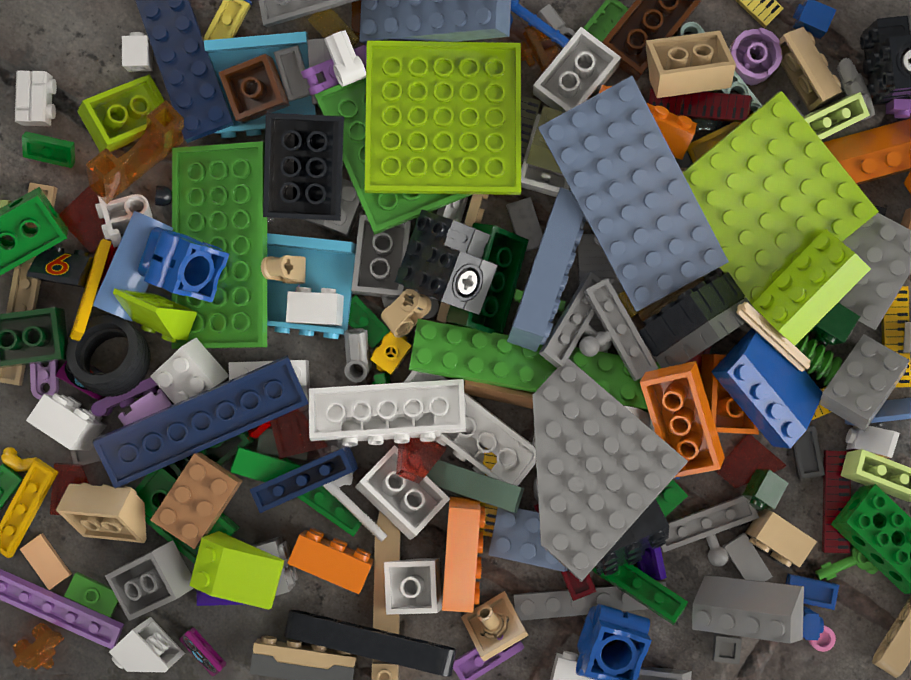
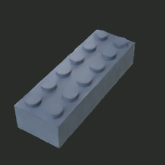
[359,0,511,45]
[507,187,587,352]

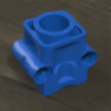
[138,227,229,302]
[576,604,652,680]

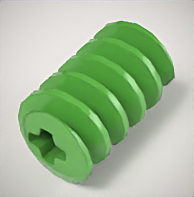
[795,334,842,387]

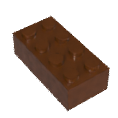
[602,0,702,81]

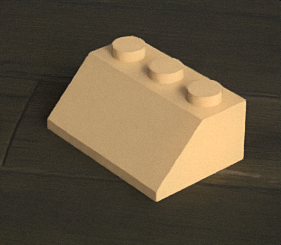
[779,27,842,112]
[646,31,736,98]
[56,483,147,543]

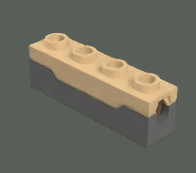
[249,636,357,680]

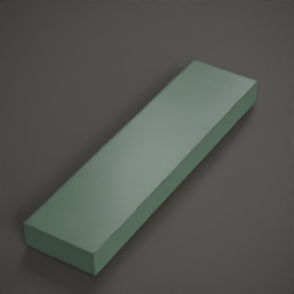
[425,457,524,513]

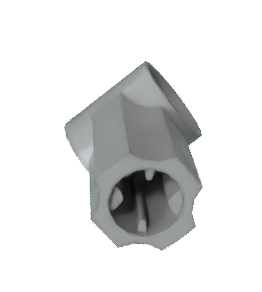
[344,328,373,383]

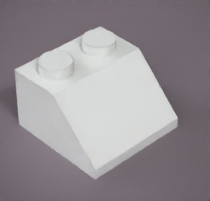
[384,558,442,615]

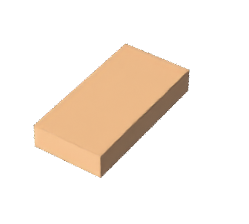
[20,533,72,590]

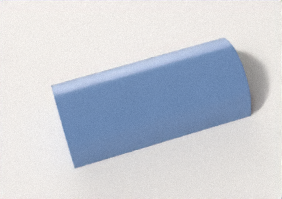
[93,211,174,321]

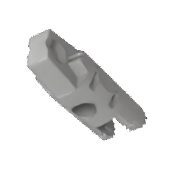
[836,58,875,122]

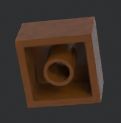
[218,54,290,124]

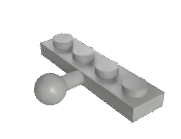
[539,272,612,368]
[579,278,658,381]
[660,495,759,567]

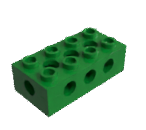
[0,187,68,276]
[135,466,240,564]
[831,484,911,594]

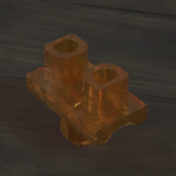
[521,25,560,73]
[13,623,64,670]

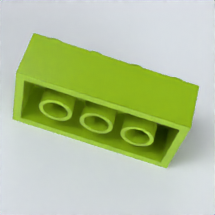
[752,228,871,346]

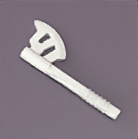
[323,445,388,542]

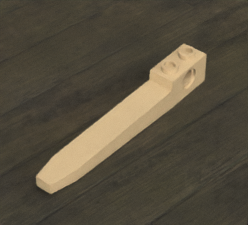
[372,511,401,680]

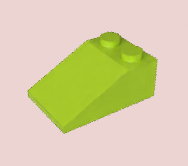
[77,74,174,155]
[113,288,197,343]
[189,531,285,610]

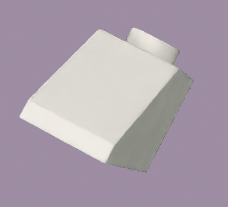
[846,425,900,458]

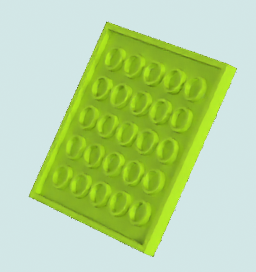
[365,40,521,195]
[682,91,879,311]

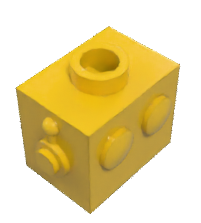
[370,331,413,375]

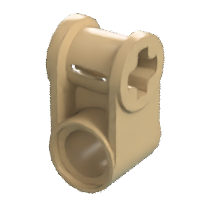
[261,255,306,284]
[381,289,432,338]

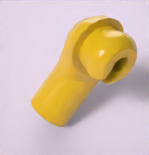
[1,447,38,472]

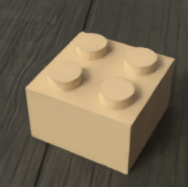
[745,509,817,568]

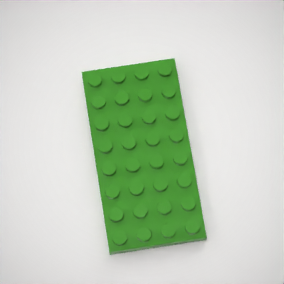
[172,141,267,349]

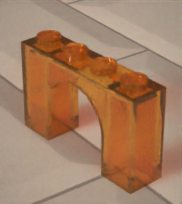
[86,100,184,204]

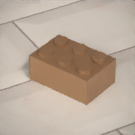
[151,452,243,549]

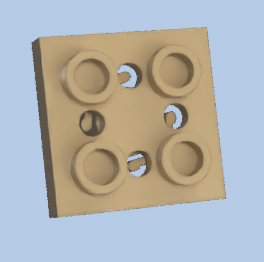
[461,591,529,661]

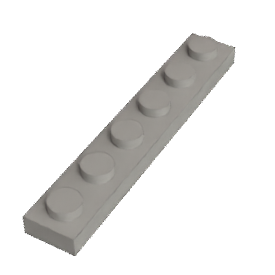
[514,581,666,621]

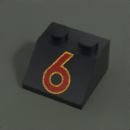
[27,246,94,288]

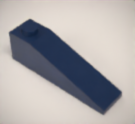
[250,446,359,513]

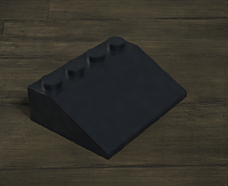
[263,113,344,221]

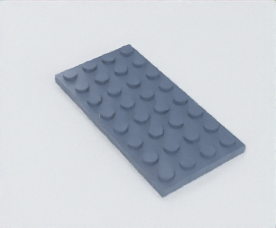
[538,76,729,312]

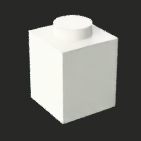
[122,32,153,72]

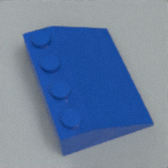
[711,328,823,448]

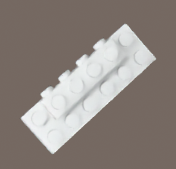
[404,371,536,486]
[309,379,466,447]

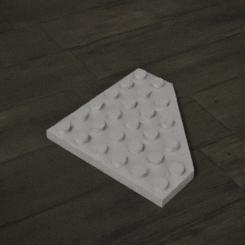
[532,358,688,582]

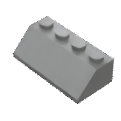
[692,575,804,644]

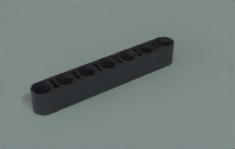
[284,610,457,676]

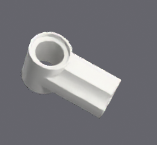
[324,30,366,87]

